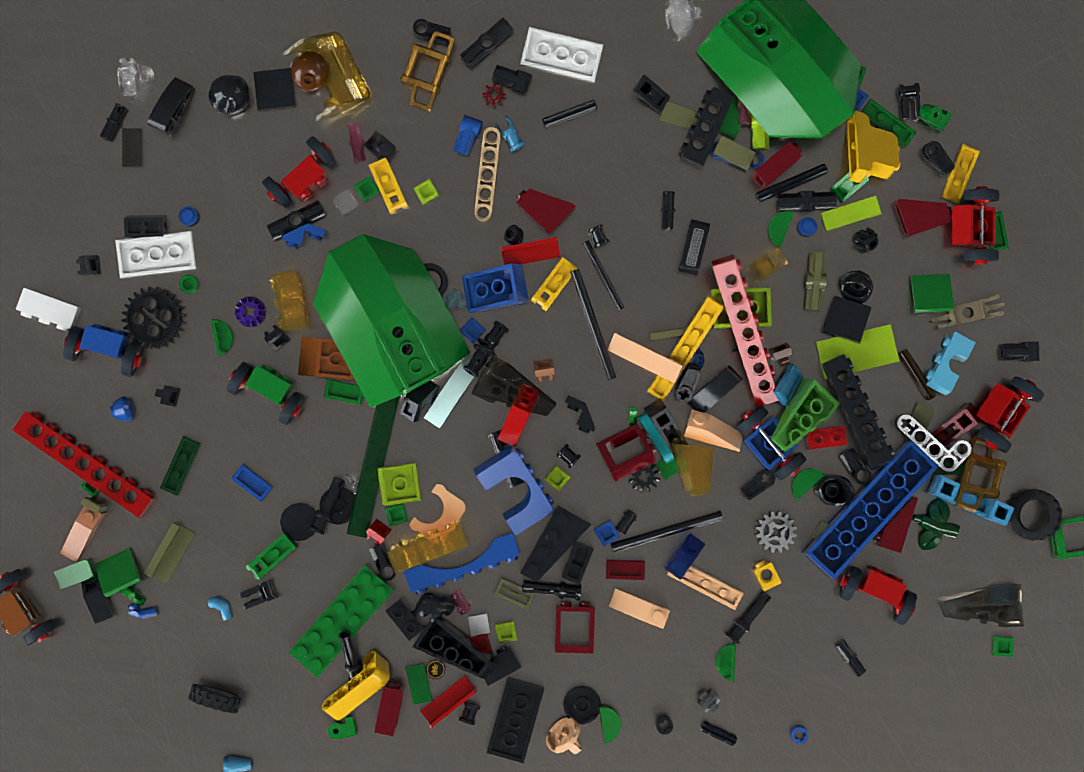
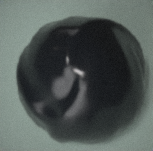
[208,75,249,116]

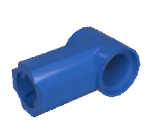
[453,115,483,156]

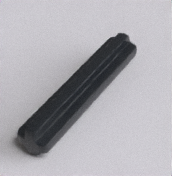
[542,99,597,128]

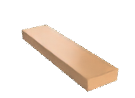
[607,332,684,383]
[667,557,744,610]

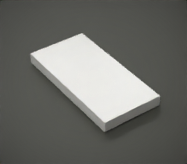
[520,27,603,82]
[115,231,197,278]

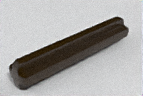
[898,349,936,400]

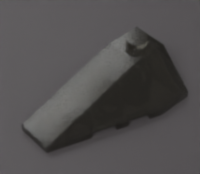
[471,356,556,416]

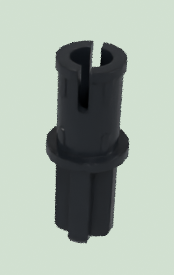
[100,103,127,141]
[661,191,676,230]
[835,640,866,677]

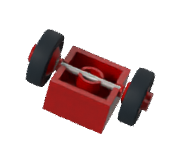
[262,136,336,207]
[952,186,1000,264]
[976,376,1044,453]
[839,566,917,625]

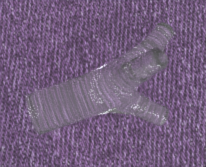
[344,473,359,496]

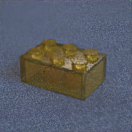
[270,270,311,333]

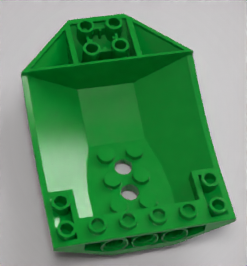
[696,0,861,138]
[313,233,471,408]

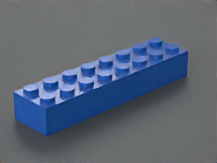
[803,440,939,580]

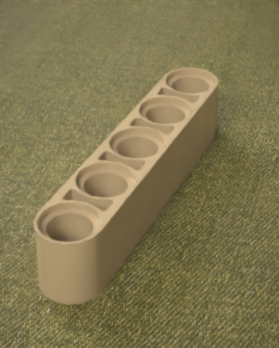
[475,127,501,222]

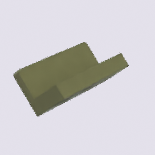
[144,522,195,583]

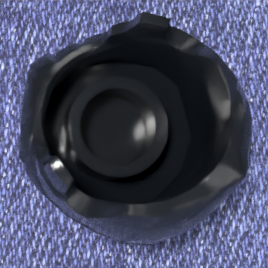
[814,475,855,506]
[413,593,455,622]

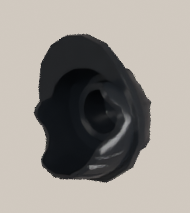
[840,270,874,304]

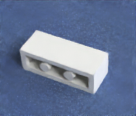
[16,288,82,332]

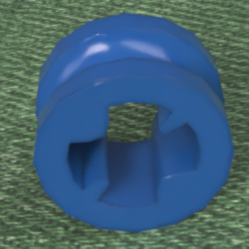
[790,725,809,744]

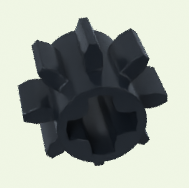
[855,227,879,253]

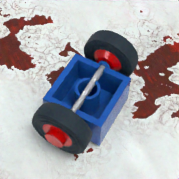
[63,323,142,377]
[736,405,807,481]

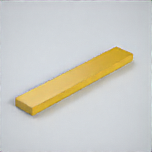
[647,295,725,402]

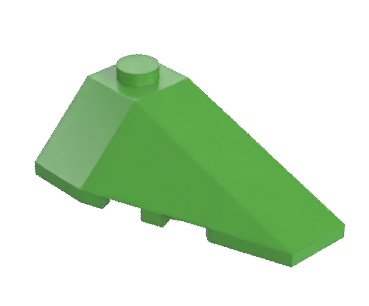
[771,379,839,452]

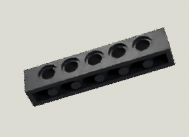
[822,354,895,471]

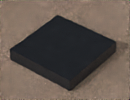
[253,68,296,111]
[823,296,872,344]

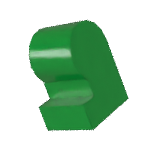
[919,104,952,131]
[328,714,358,740]

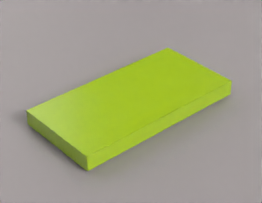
[815,324,899,379]

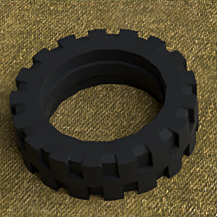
[1009,489,1063,541]
[188,684,242,713]

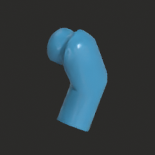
[208,596,232,621]

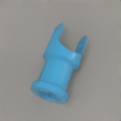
[495,116,526,152]

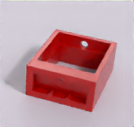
[498,384,540,447]

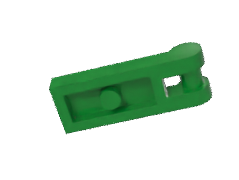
[246,532,298,581]

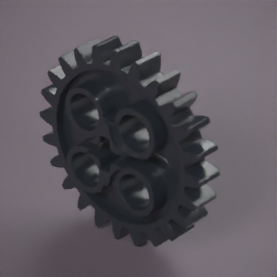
[121,286,185,349]

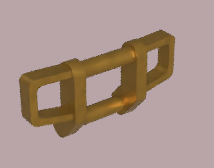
[400,31,455,110]
[955,436,1007,512]

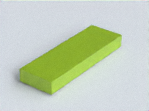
[820,196,882,232]

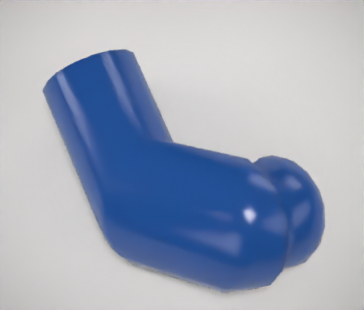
[128,603,157,619]

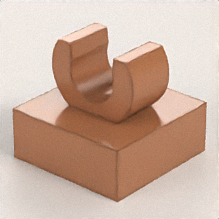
[533,359,555,382]

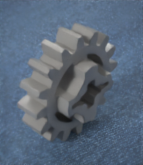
[755,511,797,553]

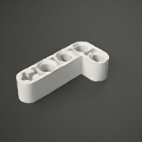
[896,414,971,472]

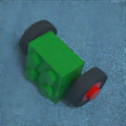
[227,362,304,425]

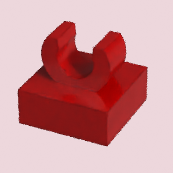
[366,519,391,546]

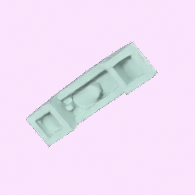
[424,355,478,428]

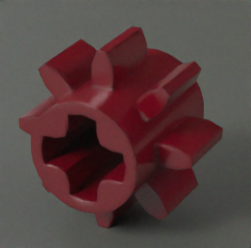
[482,82,506,107]

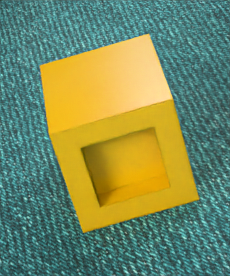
[752,560,782,591]

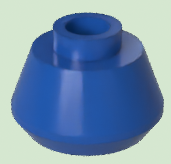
[110,396,133,422]

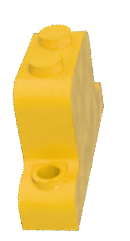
[847,110,901,183]

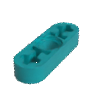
[637,412,675,464]

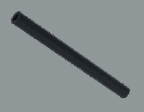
[570,269,616,380]
[610,511,723,552]

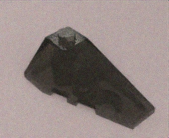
[943,584,1024,627]

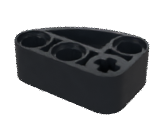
[147,77,193,135]
[687,365,743,413]

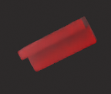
[501,237,561,265]
[420,675,477,728]

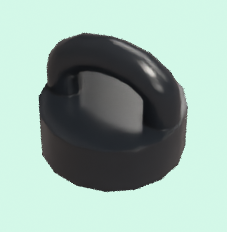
[504,225,524,245]

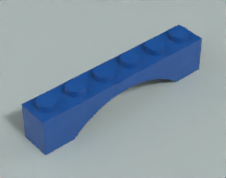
[404,532,520,594]

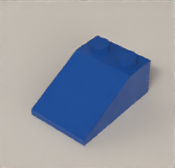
[462,264,529,313]

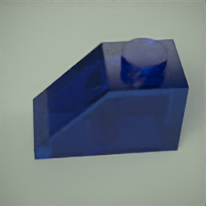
[665,533,706,580]

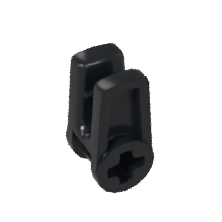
[898,83,921,121]
[922,141,955,176]
[675,363,700,403]
[741,470,775,500]
[239,579,279,610]

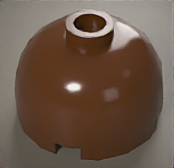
[291,51,330,91]

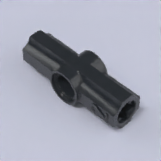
[460,18,514,68]
[777,191,837,212]
[267,200,326,241]

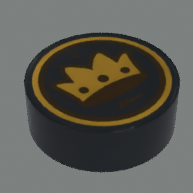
[426,659,446,679]

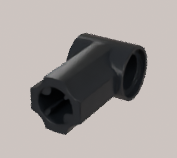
[413,19,451,45]
[492,65,533,94]
[1000,341,1040,361]
[839,447,872,485]
[369,542,397,581]

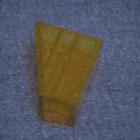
[746,247,788,284]
[671,443,714,497]

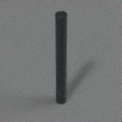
[582,240,624,311]

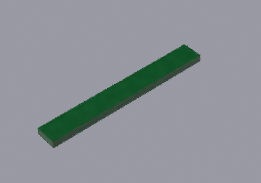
[346,396,399,538]

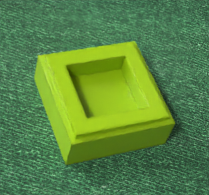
[413,178,440,205]
[544,465,570,492]
[495,621,517,643]

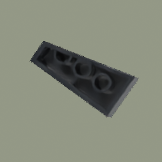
[520,505,592,582]
[412,617,499,679]

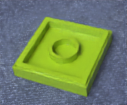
[377,463,421,506]

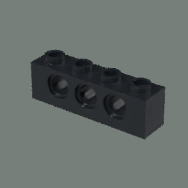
[679,86,734,168]

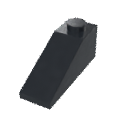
[644,399,692,461]

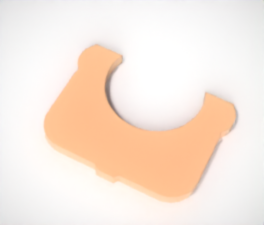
[409,484,465,543]

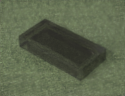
[122,128,142,167]

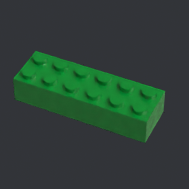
[288,564,395,678]

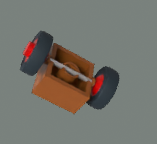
[0,569,57,645]

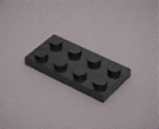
[487,678,544,763]

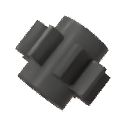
[697,690,721,714]

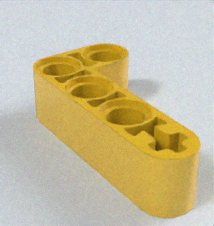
[322,651,390,721]

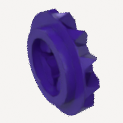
[235,296,266,327]

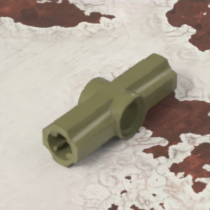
[805,252,827,311]

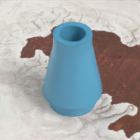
[223,756,251,772]

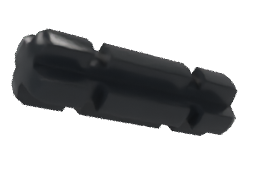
[701,722,738,746]

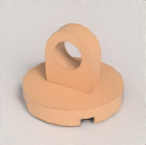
[546,717,582,754]

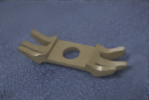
[931,294,1005,329]

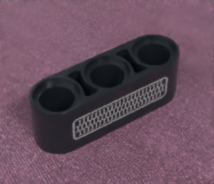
[678,219,710,277]

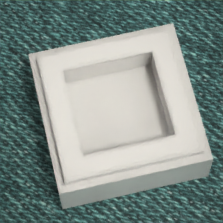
[468,613,490,636]

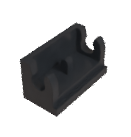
[124,215,166,237]

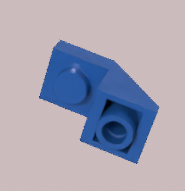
[282,223,328,248]

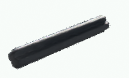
[756,164,828,202]

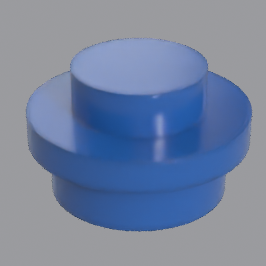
[179,206,198,226]
[798,217,818,236]

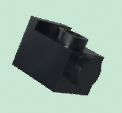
[364,131,396,158]

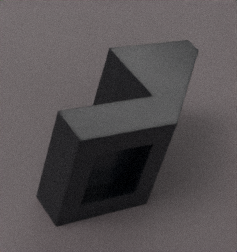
[399,381,439,422]
[565,395,596,434]
[81,575,113,624]

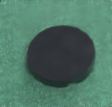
[319,487,355,525]
[280,503,316,541]
[563,685,601,725]

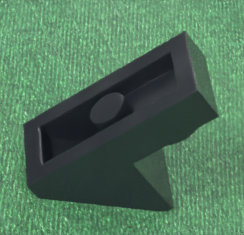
[633,74,671,112]

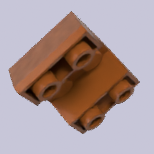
[298,337,355,380]

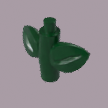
[912,498,960,550]

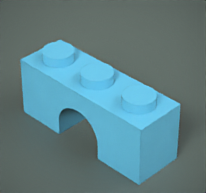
[926,332,976,396]

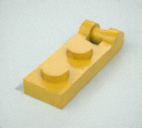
[369,158,408,214]
[531,257,578,311]

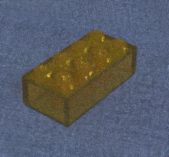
[387,520,469,574]

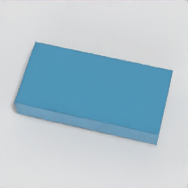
[773,364,804,405]

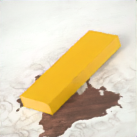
[940,144,980,205]

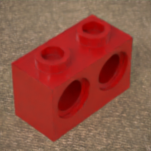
[805,426,847,450]

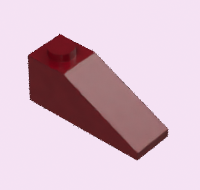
[922,402,981,455]
[875,496,918,553]

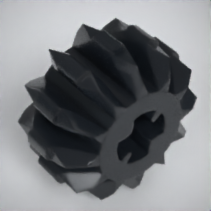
[628,464,660,493]

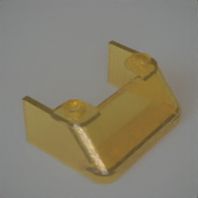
[283,31,371,121]

